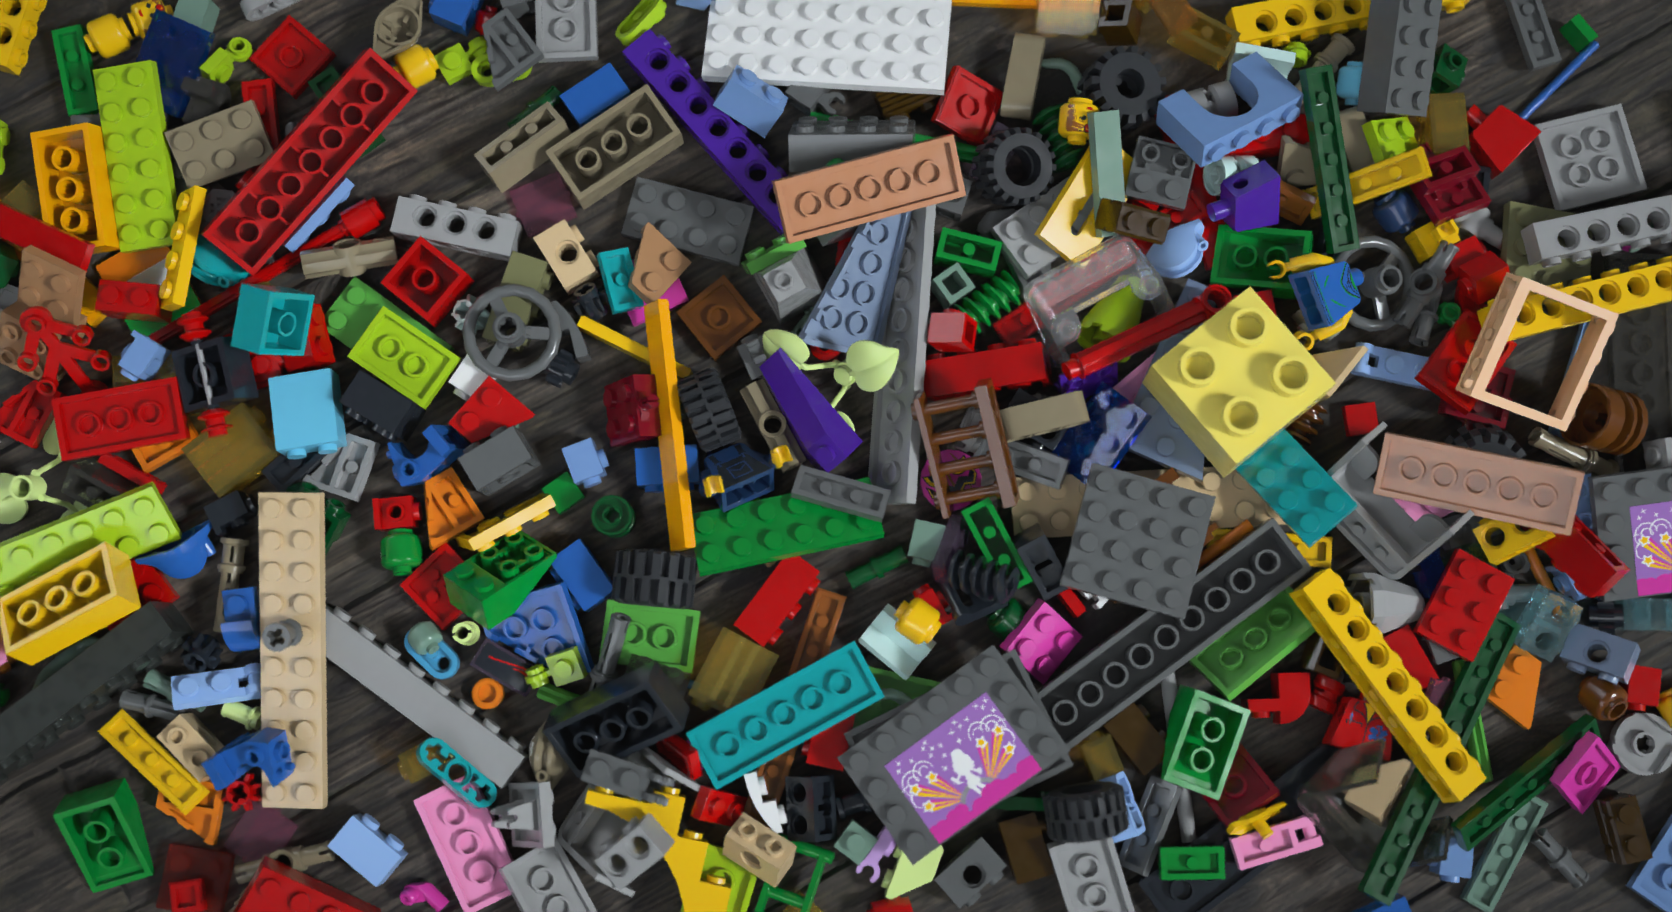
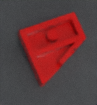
[448,376,535,443]

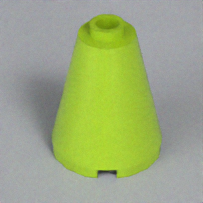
[1074,275,1146,363]

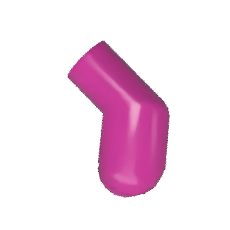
[400,881,450,912]

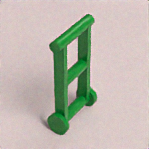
[754,833,835,912]

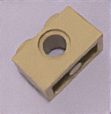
[533,219,600,295]
[156,713,225,782]
[722,812,797,888]

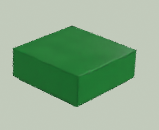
[1559,13,1598,53]
[542,471,585,515]

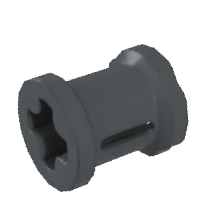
[262,619,303,652]

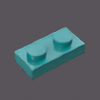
[596,247,644,315]

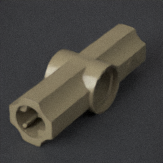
[300,236,399,279]
[739,379,806,473]

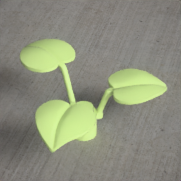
[763,329,899,432]
[0,419,101,524]

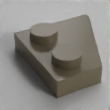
[1276,135,1316,187]

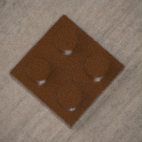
[676,275,762,361]

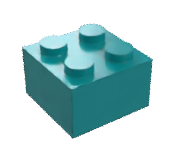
[231,283,315,356]

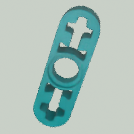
[416,738,497,809]

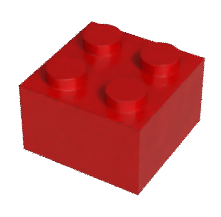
[380,235,475,328]

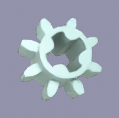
[451,294,490,334]

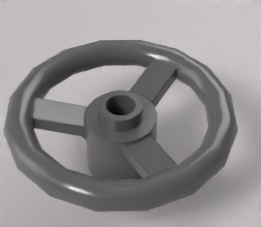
[1333,235,1414,332]
[462,284,562,382]

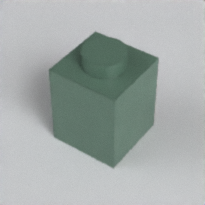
[170,0,220,42]
[930,262,975,309]
[906,519,946,568]
[833,817,878,865]

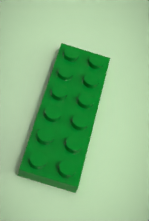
[692,477,884,577]

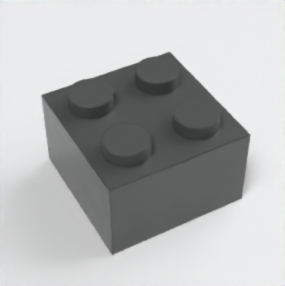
[458,425,541,496]

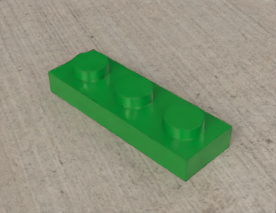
[51,24,99,118]

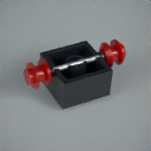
[171,311,259,438]

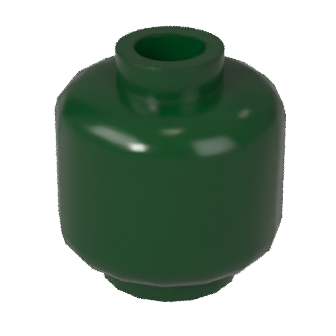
[986,597,1028,641]

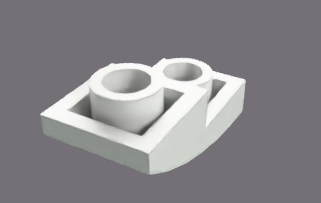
[744,770,787,833]

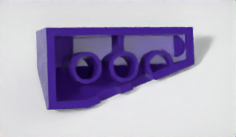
[759,348,863,473]

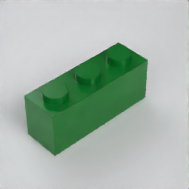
[961,498,1033,589]

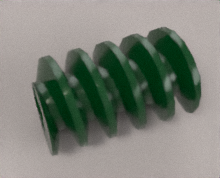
[1032,103,1085,173]

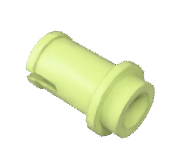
[452,621,480,646]
[221,702,261,731]

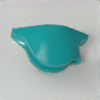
[191,233,251,288]

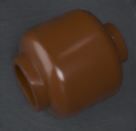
[1578,674,1628,720]

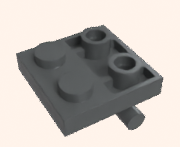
[1125,136,1196,211]

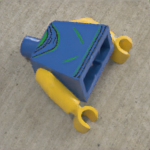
[1267,253,1364,351]

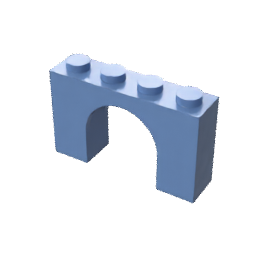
[1156,52,1304,168]

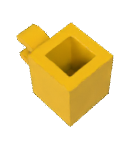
[1404,219,1461,264]

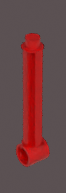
[1062,284,1233,380]

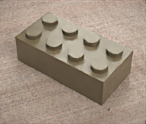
[545,84,684,210]

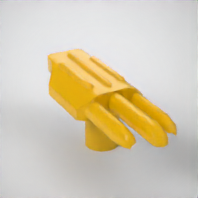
[1226,802,1287,840]

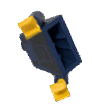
[699,443,793,513]

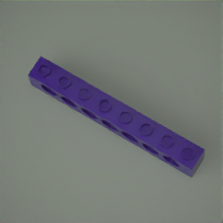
[622,28,788,235]

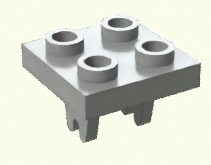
[490,781,556,848]

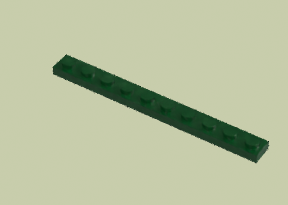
[1357,612,1522,907]

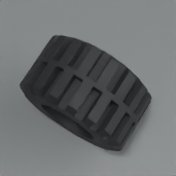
[972,127,1056,206]
[677,367,741,452]
[1042,781,1129,843]

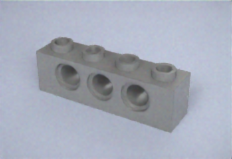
[390,194,523,262]

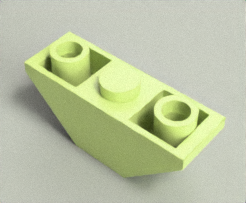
[881,845,944,899]

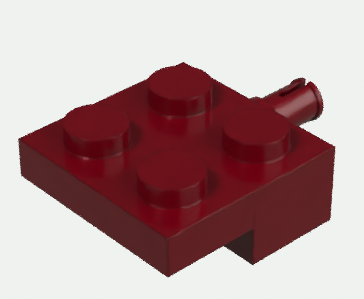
[1409,142,1492,226]
[1437,366,1516,435]
[603,374,662,447]

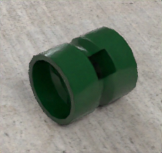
[591,495,636,539]

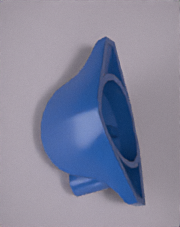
[134,520,217,579]

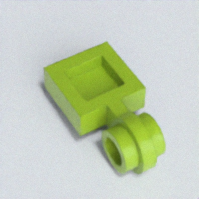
[434,36,487,86]
[199,37,253,89]
[525,645,588,689]

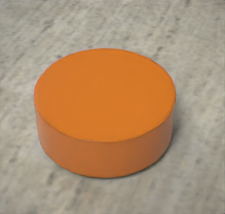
[472,678,505,709]

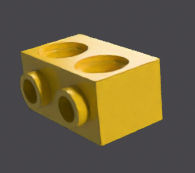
[1472,518,1555,565]

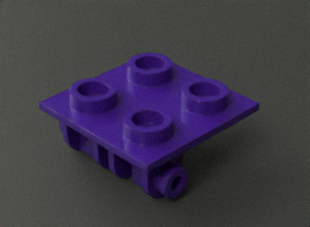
[1053,362,1118,399]

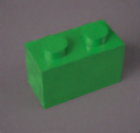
[933,227,1003,279]

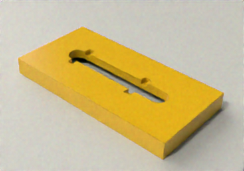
[1034,145,1132,270]

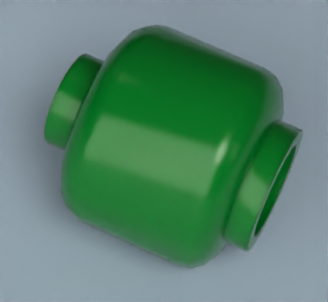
[380,528,423,576]

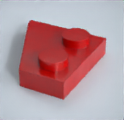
[0,380,67,449]

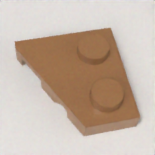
[628,222,692,304]

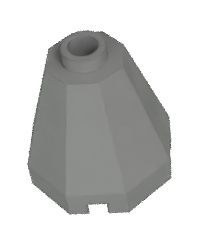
[1345,573,1425,634]

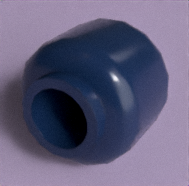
[1372,189,1419,234]

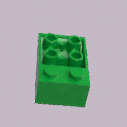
[443,531,557,630]

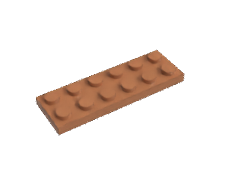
[772,134,966,244]
[1373,432,1585,536]

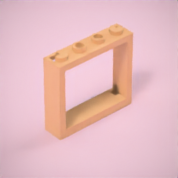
[1455,272,1619,432]

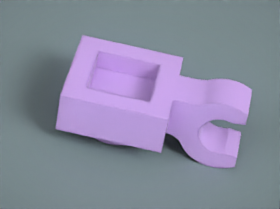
[856,825,897,883]

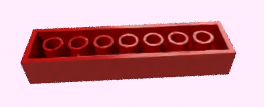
[201,47,418,276]

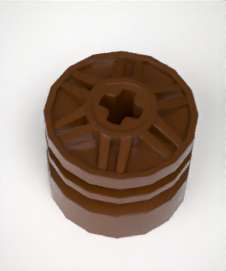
[1559,382,1648,456]

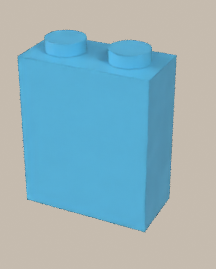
[268,368,347,459]

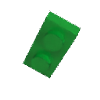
[1158,845,1225,880]

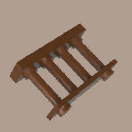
[911,378,1020,519]

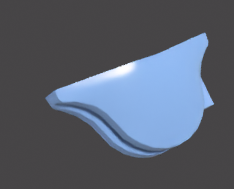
[1136,219,1209,278]

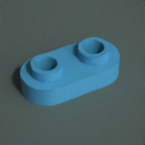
[404,630,460,679]

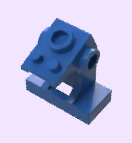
[386,425,470,487]
[201,727,295,791]

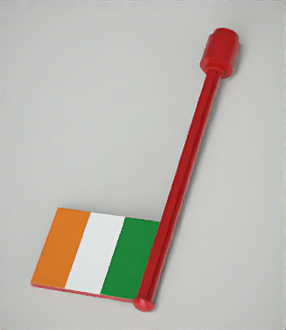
[95,197,386,345]

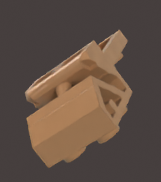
[0,245,87,387]

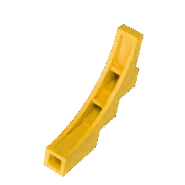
[585,785,731,912]

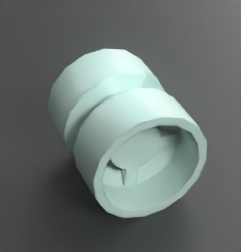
[1203,155,1259,196]

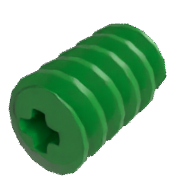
[953,270,1021,334]

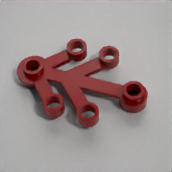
[17,306,113,396]

